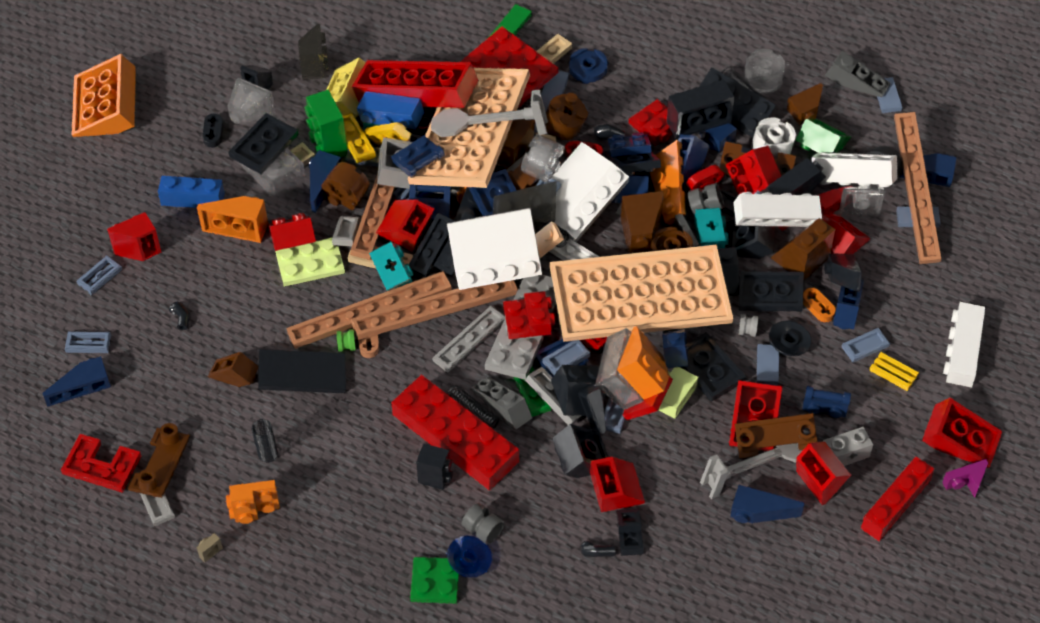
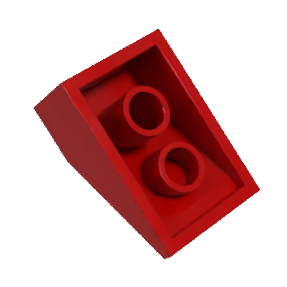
[729,380,783,451]
[922,398,1002,468]

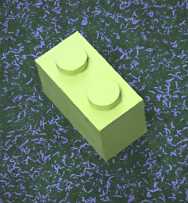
[658,367,698,419]

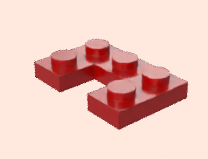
[61,434,141,493]

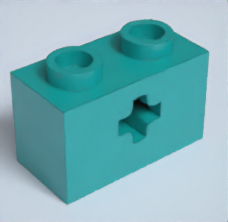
[694,208,728,249]
[369,242,413,291]

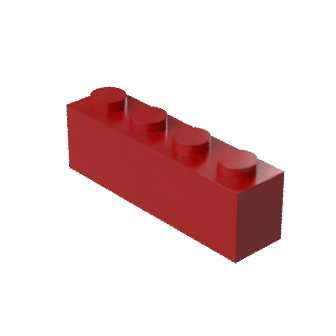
[861,456,934,541]

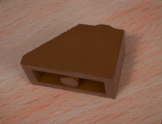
[787,83,823,125]
[207,352,258,387]

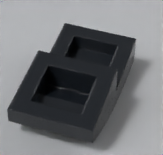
[616,508,644,556]

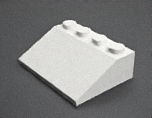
[543,142,629,242]
[447,208,542,290]

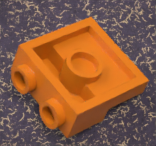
[226,480,280,524]

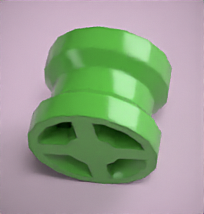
[336,329,356,352]

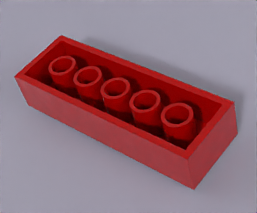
[352,60,479,108]
[391,374,519,491]

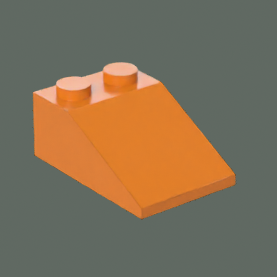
[197,196,268,243]
[617,326,669,400]

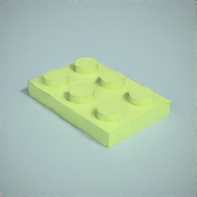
[275,238,345,286]

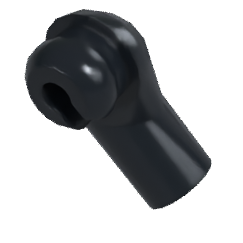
[594,124,625,139]
[169,301,190,330]
[581,541,615,557]

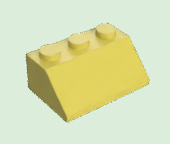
[326,58,365,118]

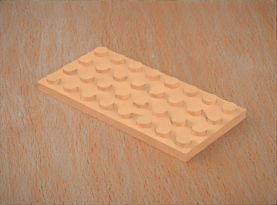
[407,68,530,188]
[550,245,733,342]

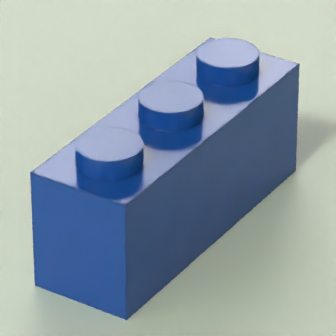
[357,91,424,130]
[158,176,225,208]

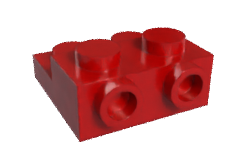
[628,99,673,146]
[503,291,555,339]

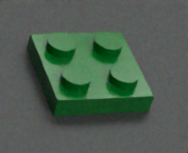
[410,557,460,604]

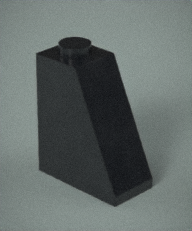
[767,158,827,195]

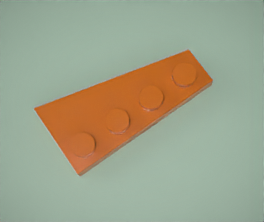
[649,140,686,225]

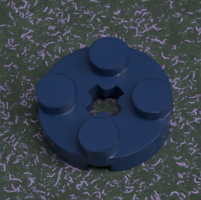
[569,48,607,84]

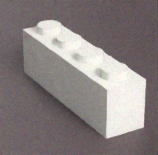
[812,152,897,187]
[734,192,822,227]
[943,302,985,387]

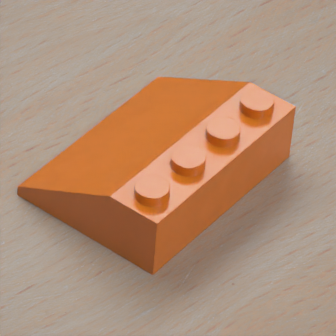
[72,54,136,137]

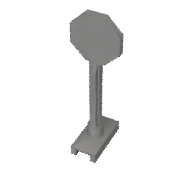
[431,90,548,137]
[700,430,810,500]

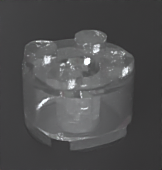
[744,49,785,94]
[521,134,565,183]

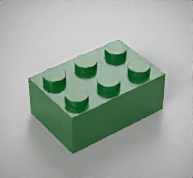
[304,89,347,157]

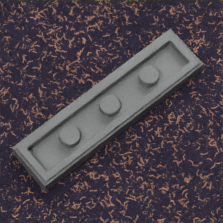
[432,306,505,373]

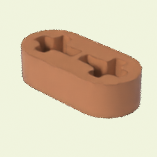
[359,334,379,358]

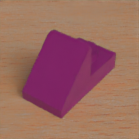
[942,459,988,498]

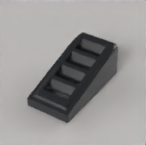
[578,384,606,434]

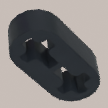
[202,113,223,148]

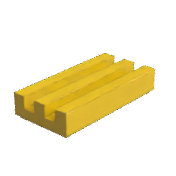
[869,352,919,391]

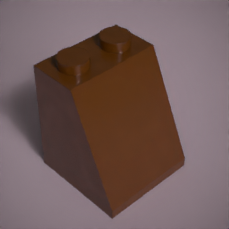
[494,119,535,172]
[621,191,664,254]
[771,218,835,280]

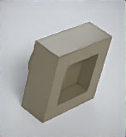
[197,533,223,562]

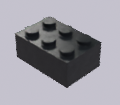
[667,79,734,139]

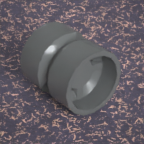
[688,183,724,215]
[462,502,505,545]

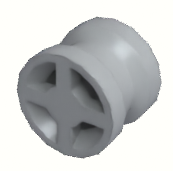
[739,314,758,337]

